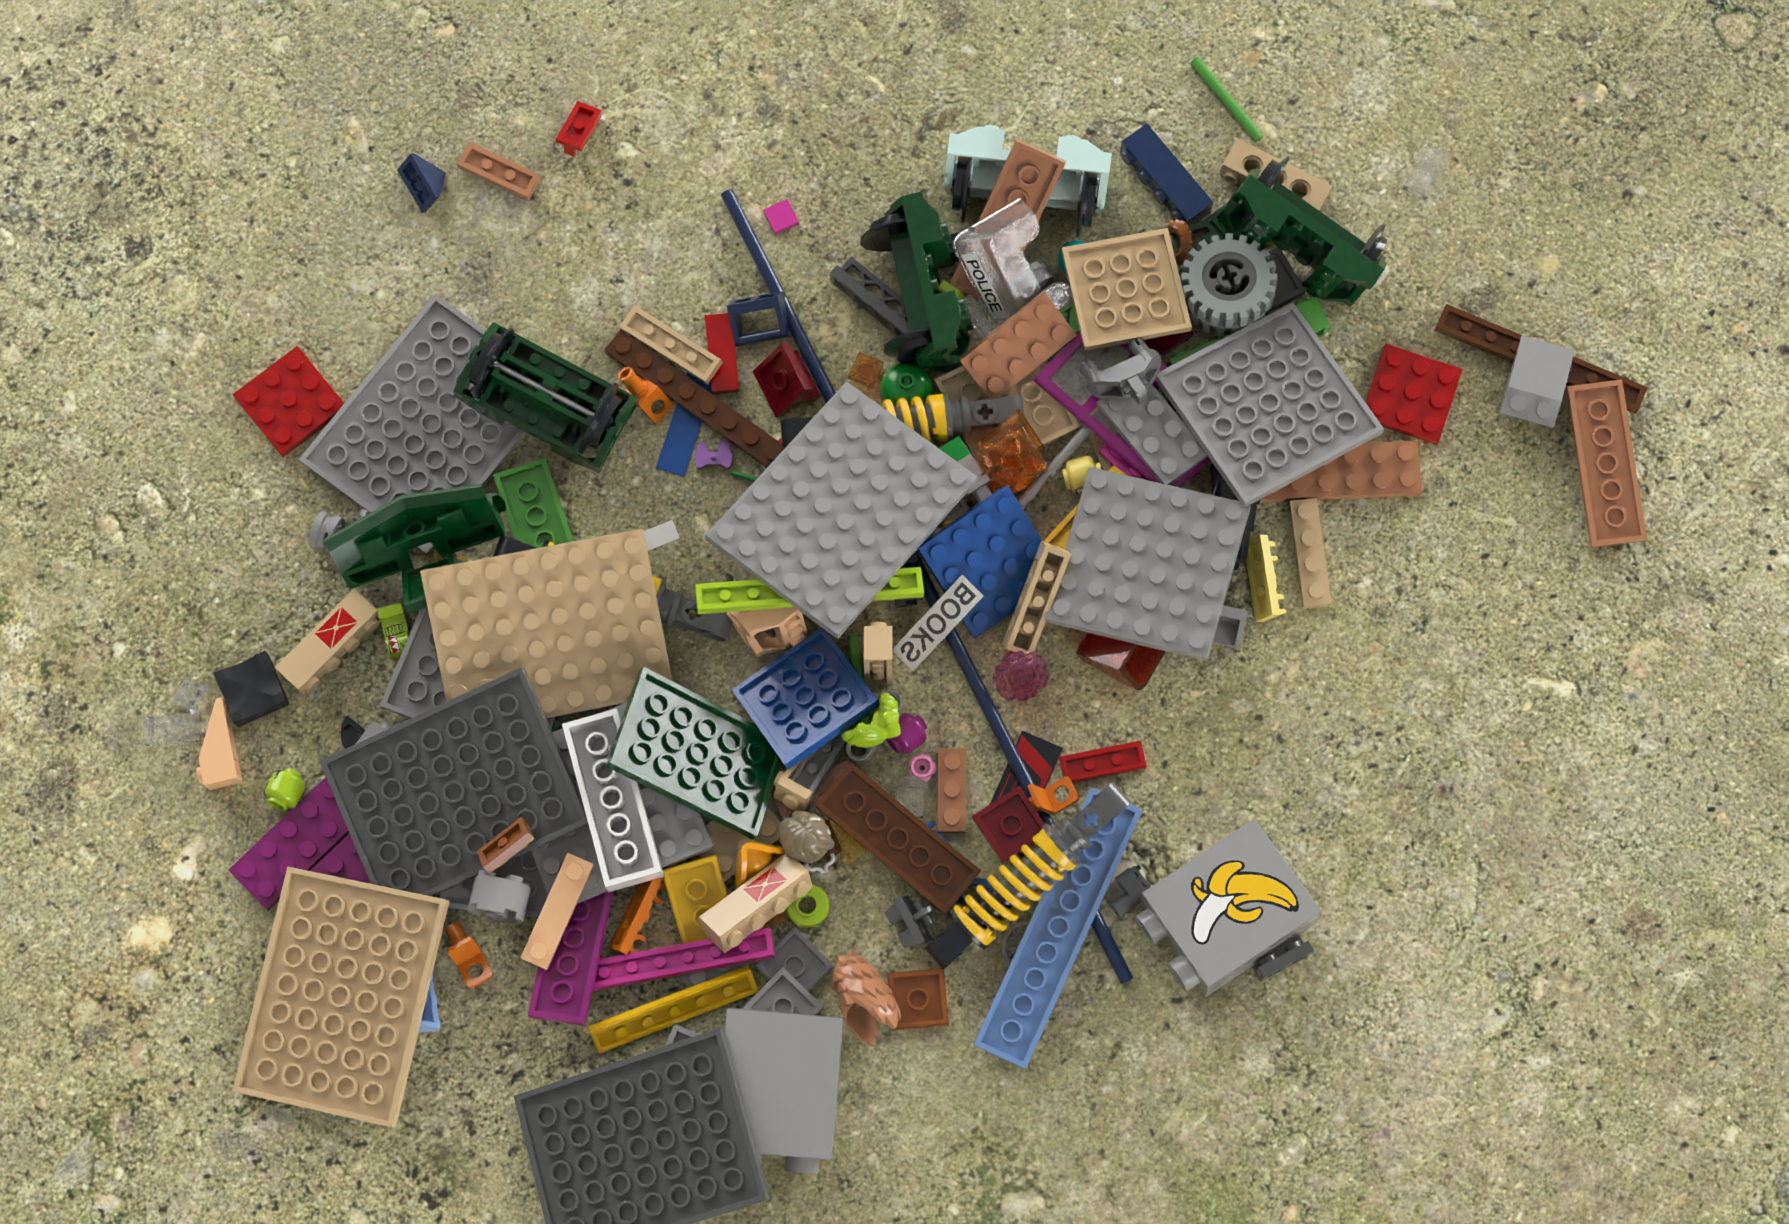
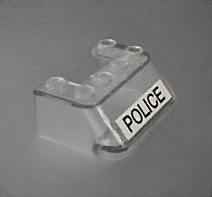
[953,199,1073,326]

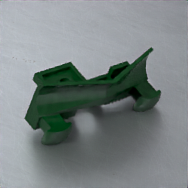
[324,484,506,614]

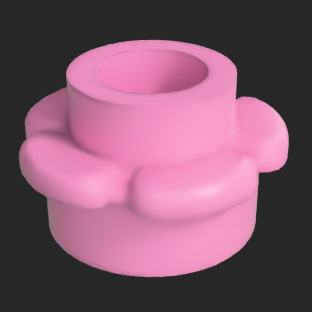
[909,754,936,782]

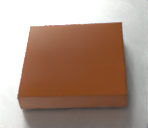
[887,968,949,1031]

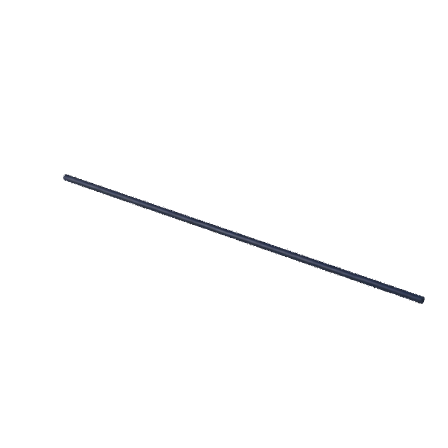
[721,189,1133,984]

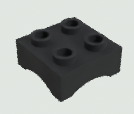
[213,651,290,727]

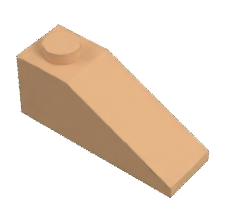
[196,697,243,790]

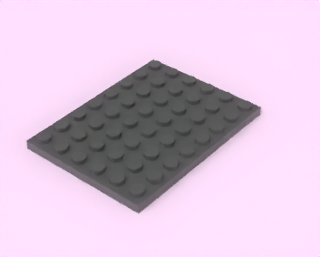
[319,667,588,896]
[514,1028,770,1224]

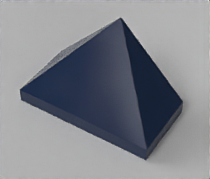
[397,153,446,213]

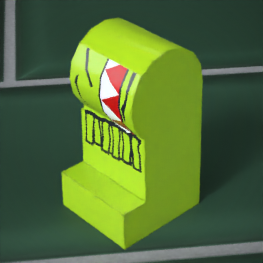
[377,603,410,660]

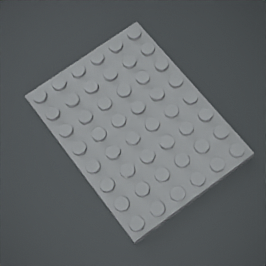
[298,294,553,556]
[705,381,977,639]

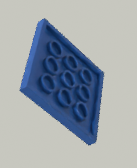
[917,485,1042,639]
[732,627,880,770]

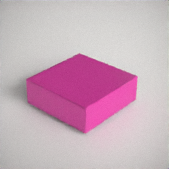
[763,199,799,235]

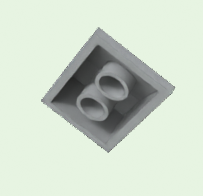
[1498,336,1575,429]

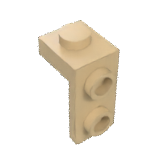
[773,761,812,811]

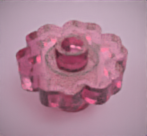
[993,651,1050,701]

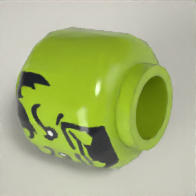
[263,768,305,811]

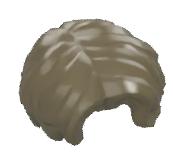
[779,810,832,864]

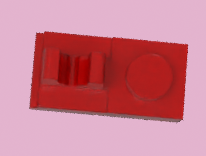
[556,101,602,157]

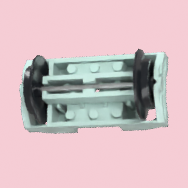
[944,125,1112,237]

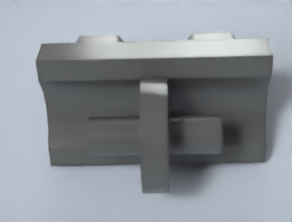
[885,895,935,948]

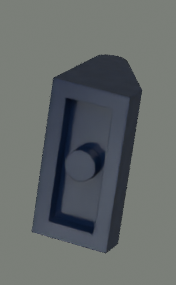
[726,291,789,346]

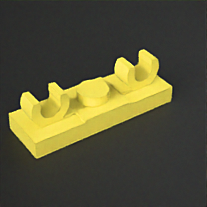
[1246,535,1286,622]

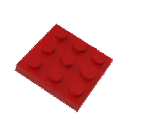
[1365,343,1463,445]
[232,346,344,458]

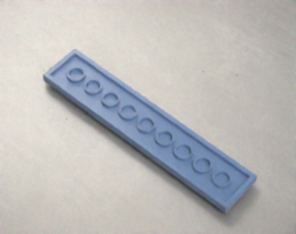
[974,787,1143,1070]

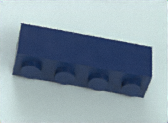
[1120,123,1214,225]

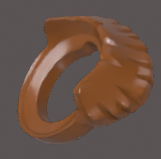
[1167,220,1194,265]

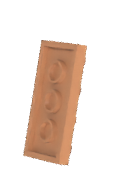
[958,292,1077,399]

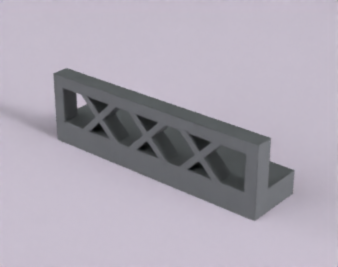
[830,257,910,336]

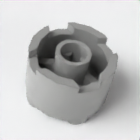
[468,870,531,924]

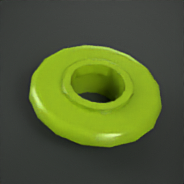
[785,884,830,928]

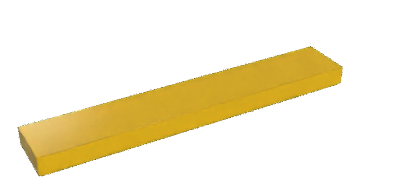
[588,965,759,1054]

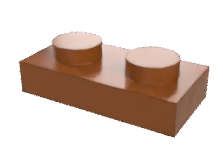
[477,817,535,874]

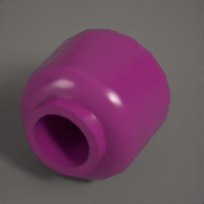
[886,713,927,754]

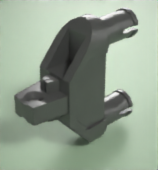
[1079,338,1161,405]

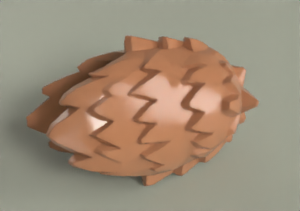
[830,949,901,1047]

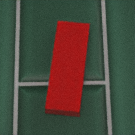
[704,313,740,395]
[1059,740,1147,784]

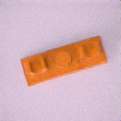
[608,877,667,955]

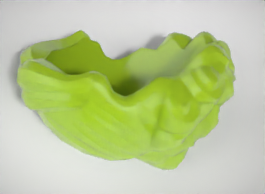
[840,693,901,748]

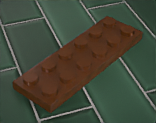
[815,762,981,915]

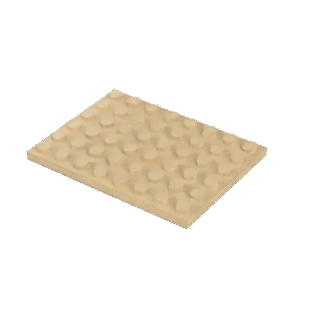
[420,528,672,718]
[232,867,449,1128]

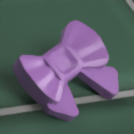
[695,438,733,470]

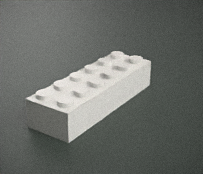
[562,708,664,892]

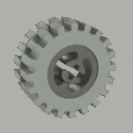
[1181,233,1277,337]

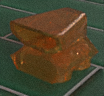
[973,409,1047,489]

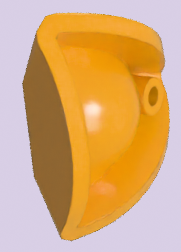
[735,841,785,889]

